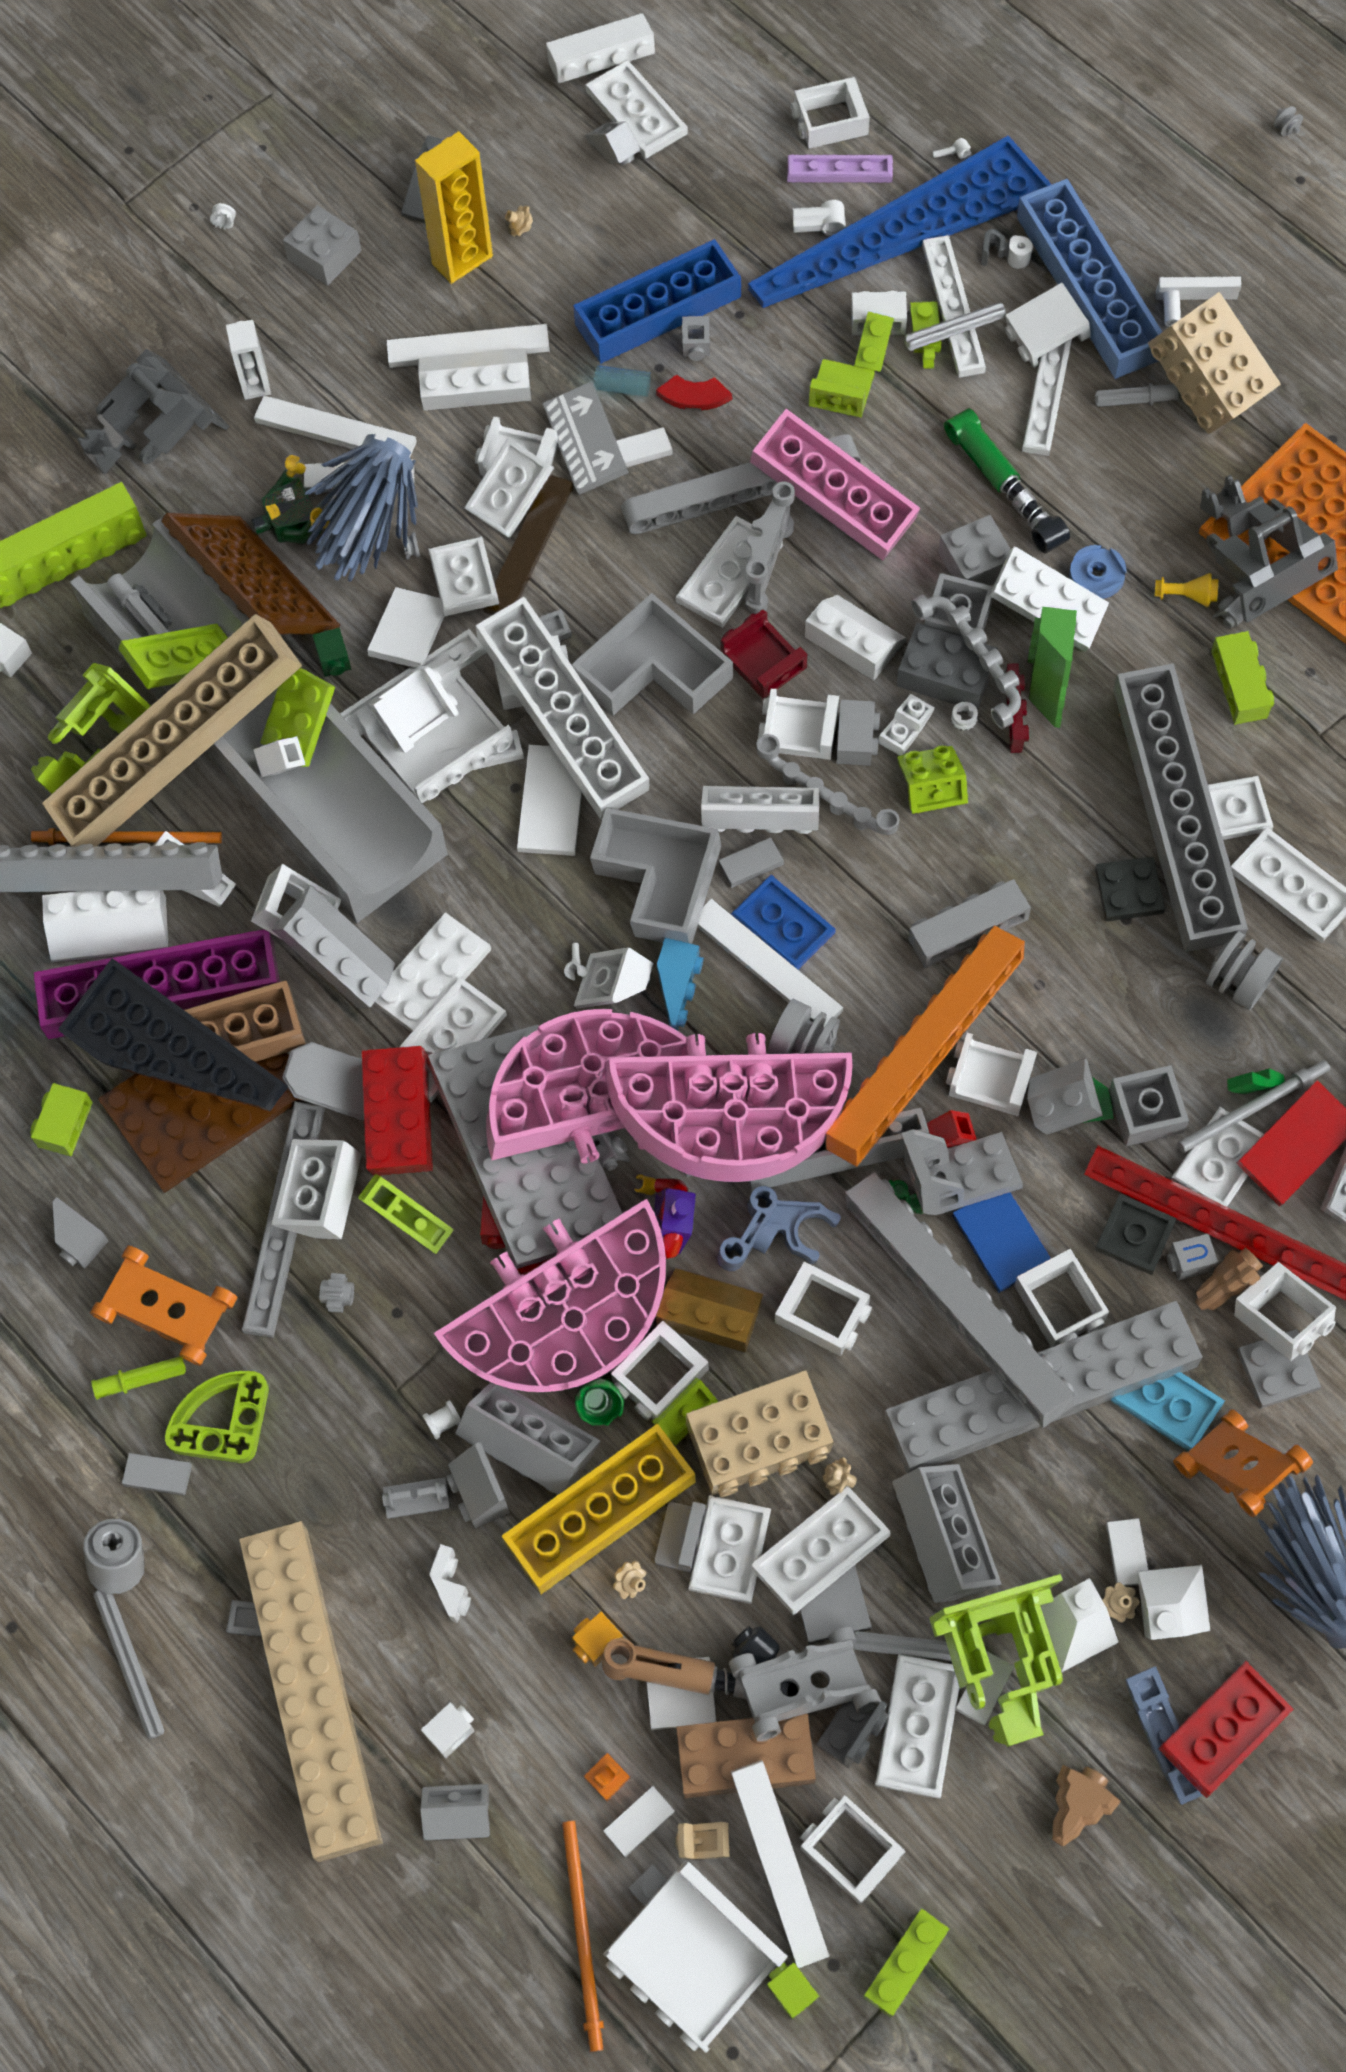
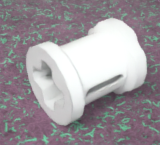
[422,1400,461,1440]

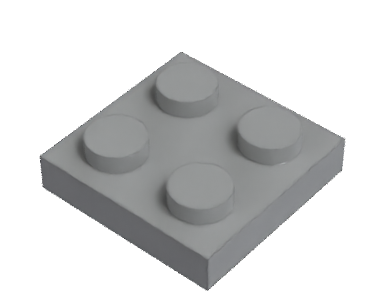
[1237,1329,1321,1409]

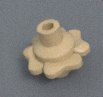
[505,205,533,236]
[823,1457,857,1496]
[613,1561,646,1599]
[1102,1582,1139,1623]

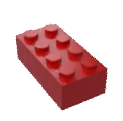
[362,1046,433,1176]

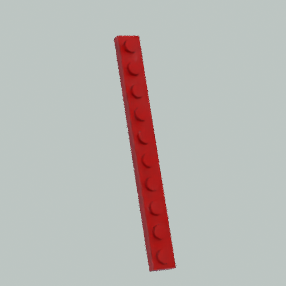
[1084,1145,1346,1300]

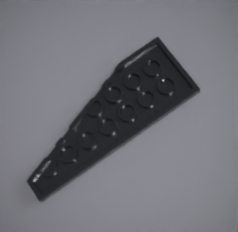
[58,958,288,1111]

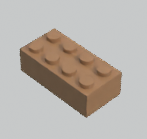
[184,980,306,1062]
[677,1713,816,1799]

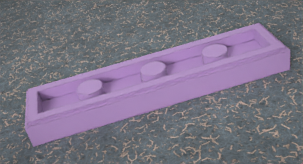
[787,155,893,183]

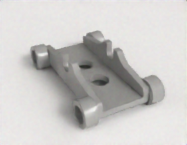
[746,481,795,614]
[729,1627,881,1741]

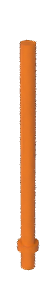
[31,828,222,845]
[562,1821,604,2052]

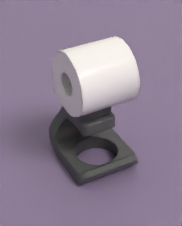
[981,229,1033,269]

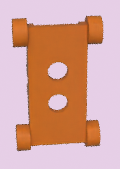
[90,1245,238,1366]
[1173,1409,1313,1517]

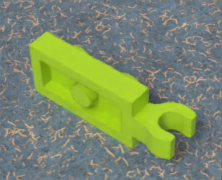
[910,302,941,369]

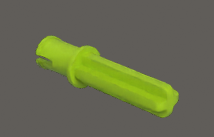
[91,1357,186,1400]

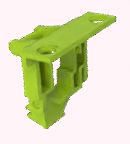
[31,663,151,794]
[929,1574,1063,1747]

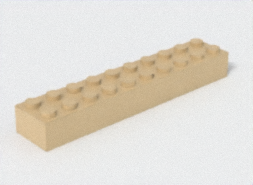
[42,614,302,847]
[239,1521,383,1862]

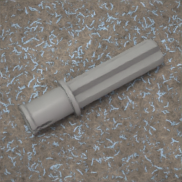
[1095,383,1178,407]
[107,573,169,636]

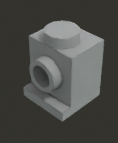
[682,316,710,361]

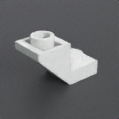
[429,1544,471,1623]

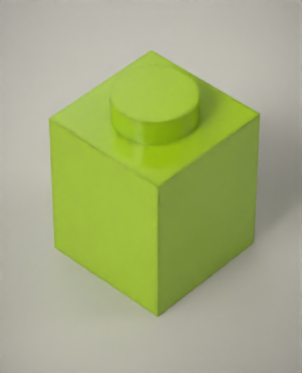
[767,1962,819,2019]

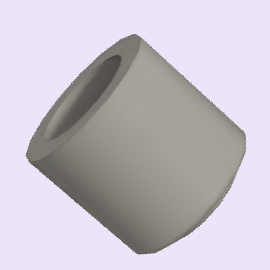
[83,1519,145,1594]

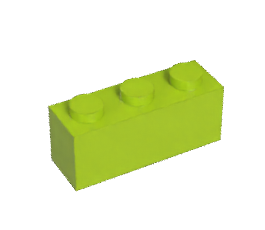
[1211,631,1274,725]
[863,1908,949,2018]

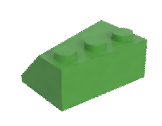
[1027,607,1077,728]

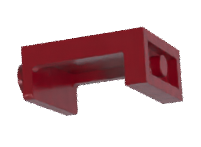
[720,609,808,700]

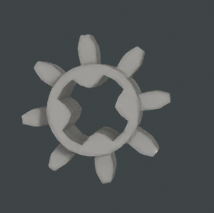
[319,1273,354,1313]

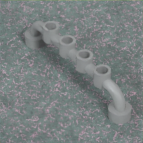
[911,595,1021,729]
[757,734,900,835]

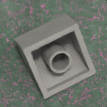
[1027,1059,1103,1135]
[446,1442,510,1528]

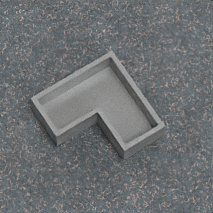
[571,593,733,716]
[590,808,722,944]

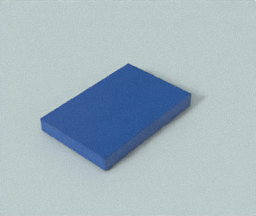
[731,875,836,970]
[952,1192,1051,1293]

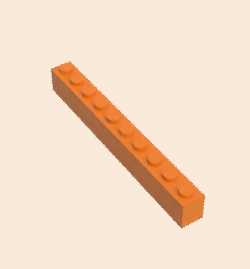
[826,925,1025,1167]

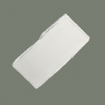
[878,694,935,755]

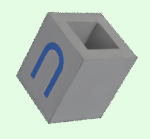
[1167,1234,1218,1281]

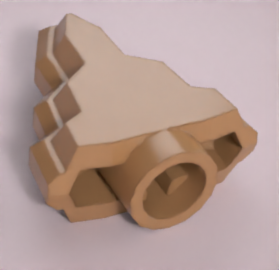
[1195,1247,1263,1310]
[1052,1765,1121,1847]

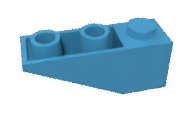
[657,937,704,1031]

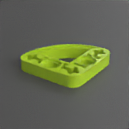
[165,1371,269,1463]

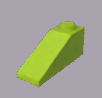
[358,1174,454,1254]

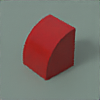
[926,1110,977,1148]

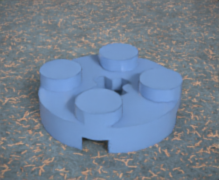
[1069,545,1126,599]

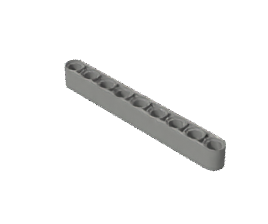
[621,434,861,534]

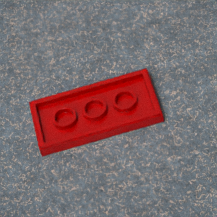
[1236,1080,1346,1207]
[1158,1661,1294,1798]

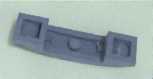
[1125,1666,1203,1805]

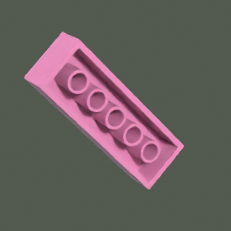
[750,409,920,561]

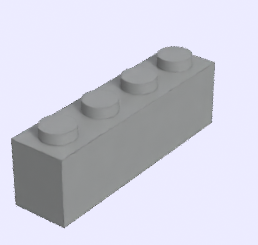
[908,879,1031,969]

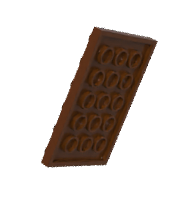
[161,513,340,634]
[98,1053,302,1193]

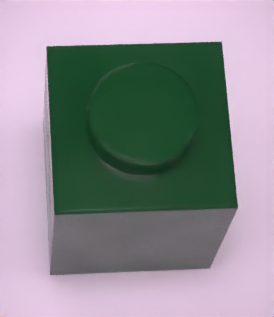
[313,627,352,677]

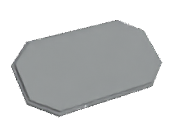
[282,1042,364,1121]

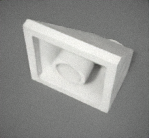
[574,947,653,1009]
[1137,1565,1210,1640]
[1041,1578,1118,1672]

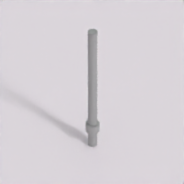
[1177,1060,1330,1153]

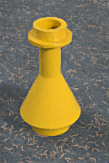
[1155,573,1219,607]

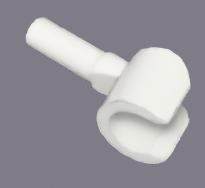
[933,138,971,160]
[564,943,587,981]

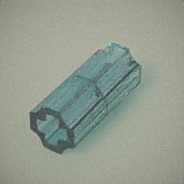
[594,365,651,396]

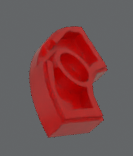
[656,375,732,411]

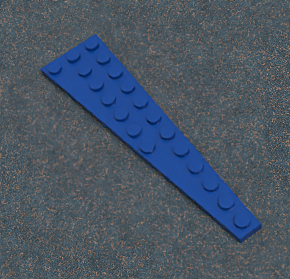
[748,135,1052,308]

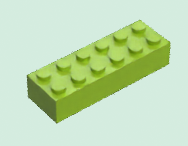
[0,482,147,609]

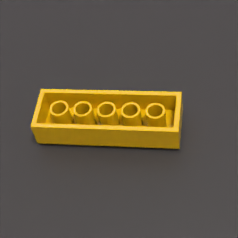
[415,131,493,284]
[502,1423,696,1595]

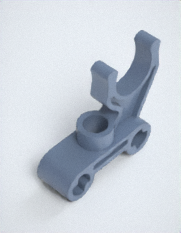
[717,1186,841,1271]

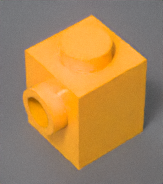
[572,1611,623,1667]

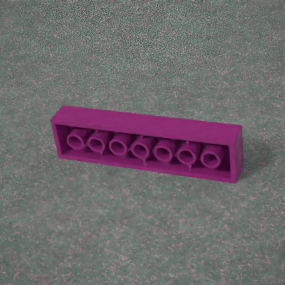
[34,929,280,1039]

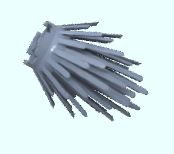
[305,434,418,582]
[1258,1474,1346,1648]

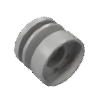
[1206,931,1283,1011]
[767,999,840,1054]

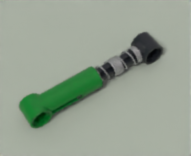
[944,408,1070,554]

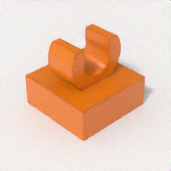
[584,1753,630,1801]

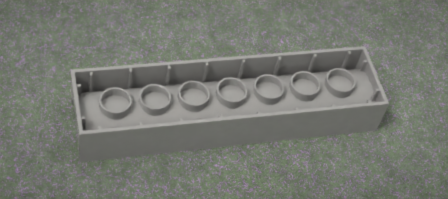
[70,518,448,923]

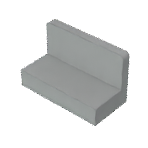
[655,1502,706,1573]
[420,1784,490,1840]

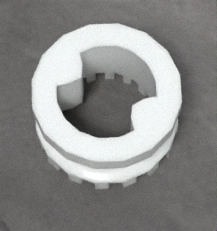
[210,203,236,229]
[951,702,978,731]

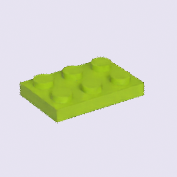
[260,667,335,767]

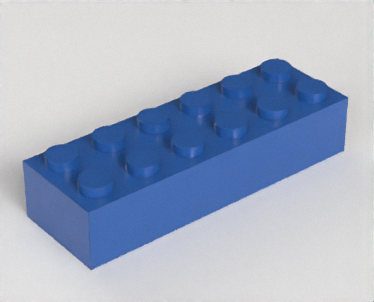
[573,239,741,364]

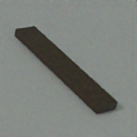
[483,474,574,615]

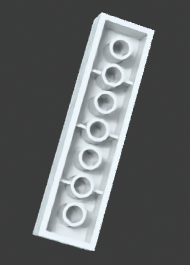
[476,597,649,820]

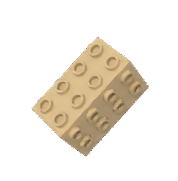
[1147,292,1281,434]
[686,1371,834,1498]

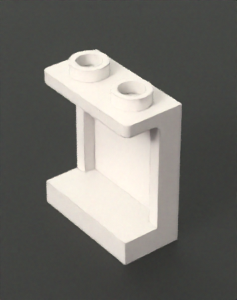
[1004,283,1091,368]
[475,417,558,476]
[366,665,459,753]
[758,688,839,760]
[946,1032,1037,1116]

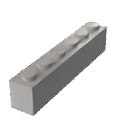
[749,1107,929,1191]

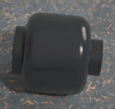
[731,1626,780,1664]

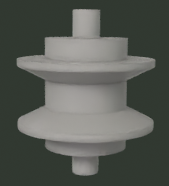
[1274,106,1303,136]

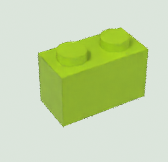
[30,1083,93,1157]

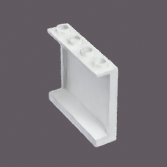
[359,659,514,803]
[603,1860,788,2053]

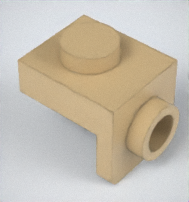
[675,1822,730,1860]

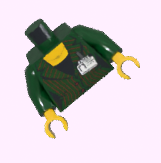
[251,455,329,544]

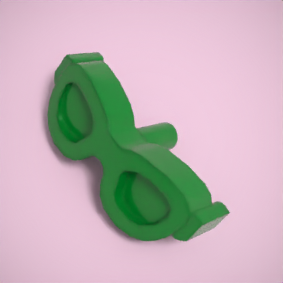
[888,1180,923,1215]

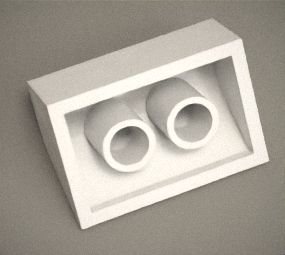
[805,595,907,681]
[272,1139,362,1239]

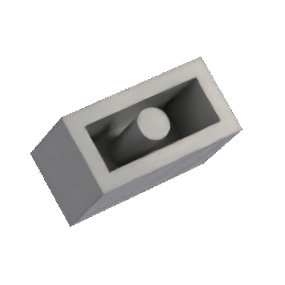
[836,700,880,766]

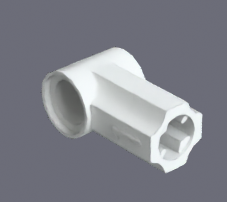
[793,200,846,236]

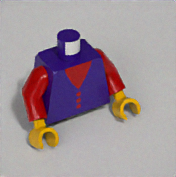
[634,1174,696,1259]

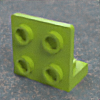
[809,359,875,418]
[897,746,968,814]

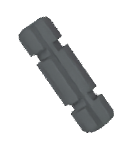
[132,584,172,629]

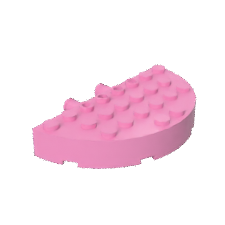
[486,1009,688,1164]
[605,1033,852,1182]
[434,1199,666,1392]

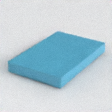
[1111,1372,1225,1451]

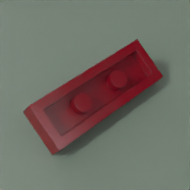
[1005,663,1029,753]

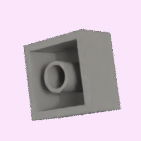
[283,205,362,286]
[938,515,1011,585]
[925,573,993,637]
[1109,1065,1189,1147]

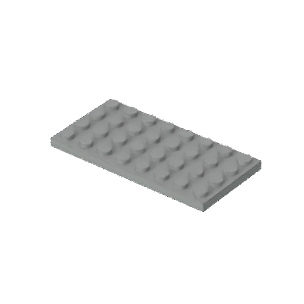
[426,1025,623,1269]

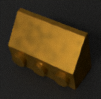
[656,1268,764,1353]

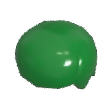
[575,1378,624,1426]

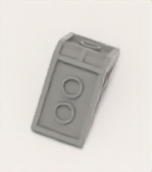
[901,1129,1023,1215]

